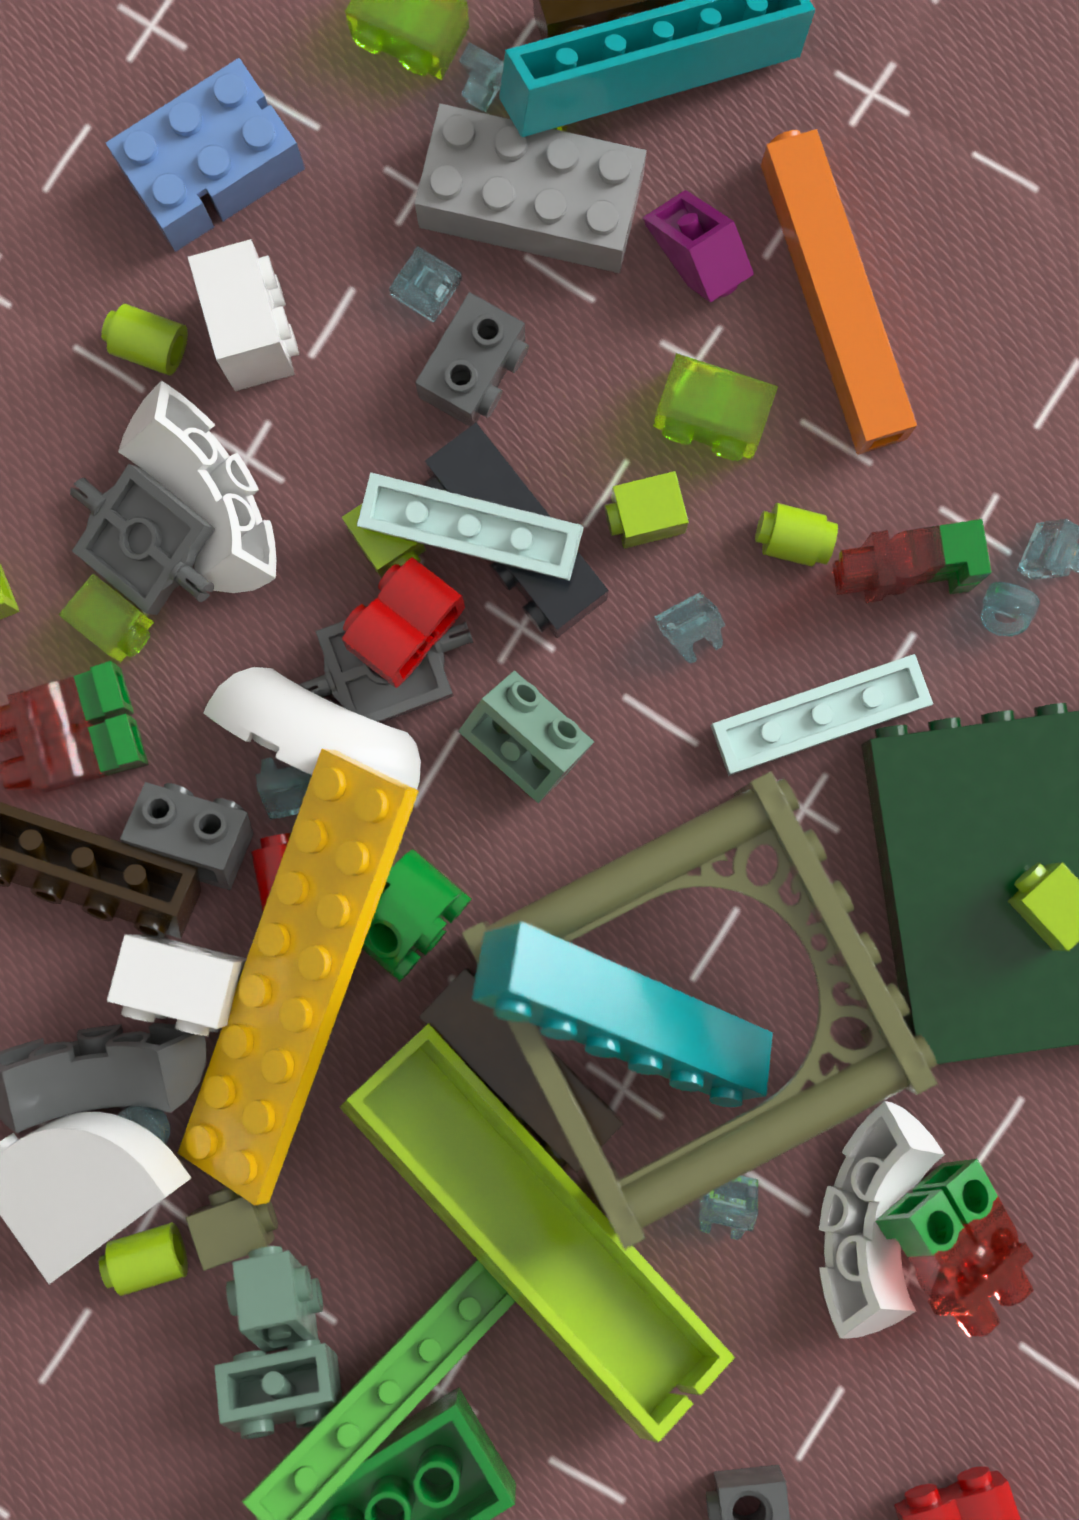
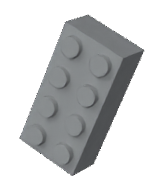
[415,104,647,273]

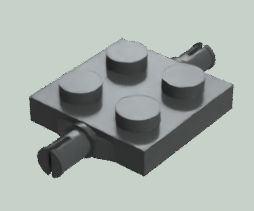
[70,464,215,615]
[297,620,474,723]

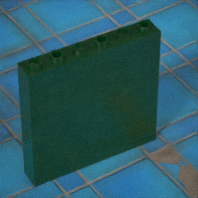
[861,703,1079,1064]

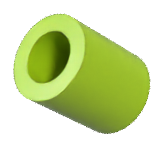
[101,304,188,376]
[99,1222,188,1296]

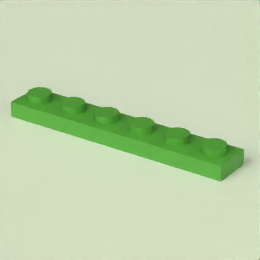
[242,1259,515,1520]

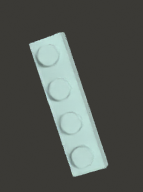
[357,472,584,581]
[711,654,933,776]

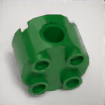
[362,849,472,982]

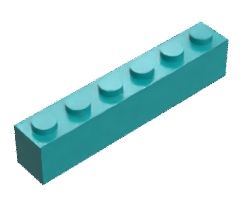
[499,0,816,137]
[472,922,773,1107]

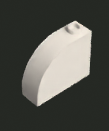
[0,1112,191,1284]

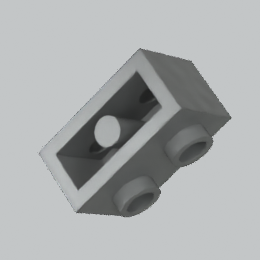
[415,292,529,426]
[120,782,254,890]

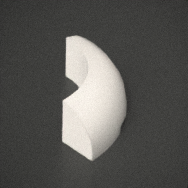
[118,381,277,593]
[204,667,421,790]
[819,1101,945,1339]

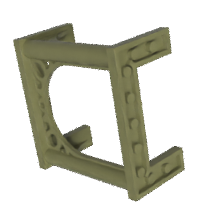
[462,771,938,1250]

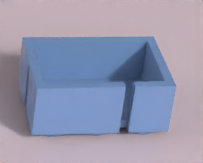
[106,58,305,252]

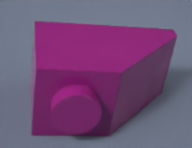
[643,190,754,303]

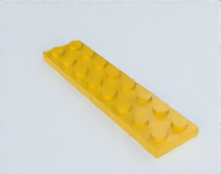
[177,748,419,1206]

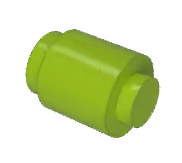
[755,503,838,567]

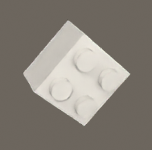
[188,239,299,391]
[107,934,247,1036]

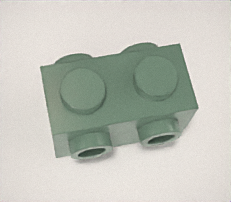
[458,670,594,804]
[226,1246,323,1352]
[214,1340,342,1439]

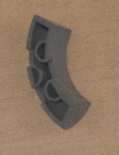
[0,1023,206,1133]

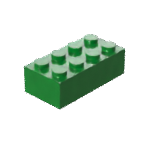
[309,1387,516,1520]

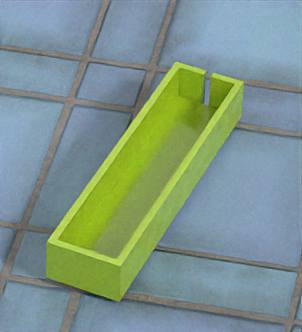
[339,1023,735,1443]

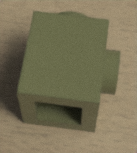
[186,1187,278,1271]

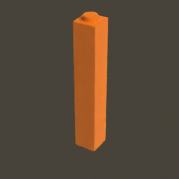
[761,129,917,455]

